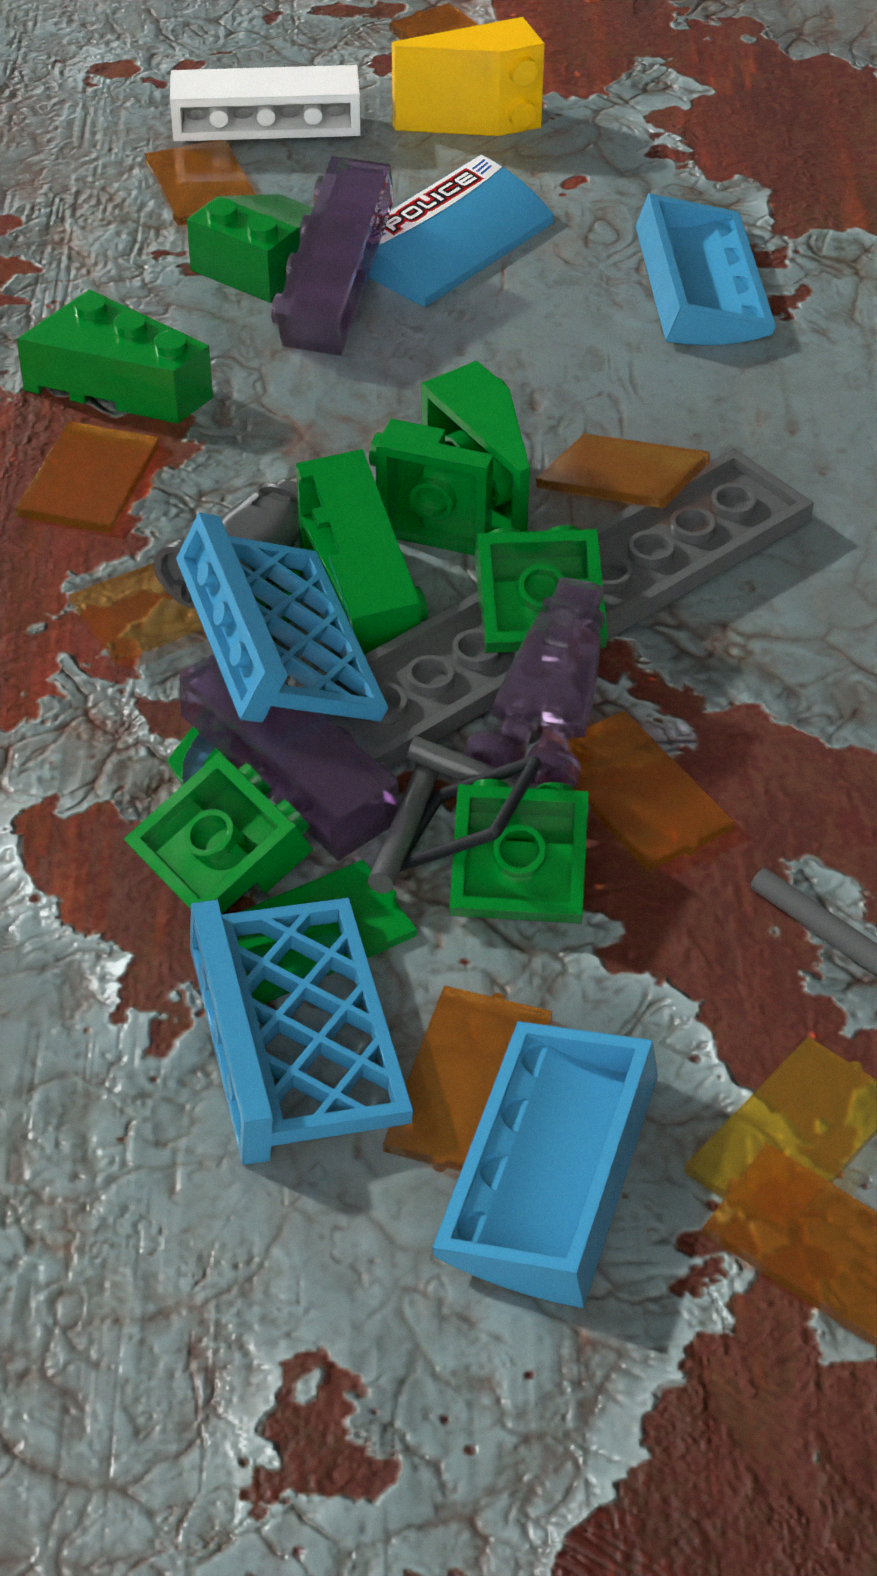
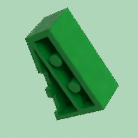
[16,289,213,424]
[296,449,428,655]

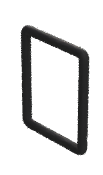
[400,755,541,872]

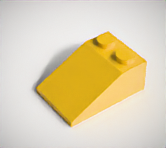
[392,17,545,136]

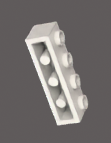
[170,65,360,141]

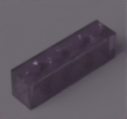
[271,156,395,356]
[179,653,399,861]

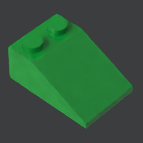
[187,194,358,303]
[421,360,530,532]

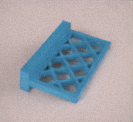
[176,512,388,723]
[190,898,413,1165]

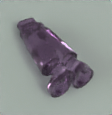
[463,577,605,788]

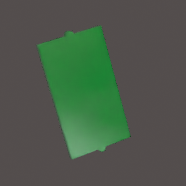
[236,859,417,1004]

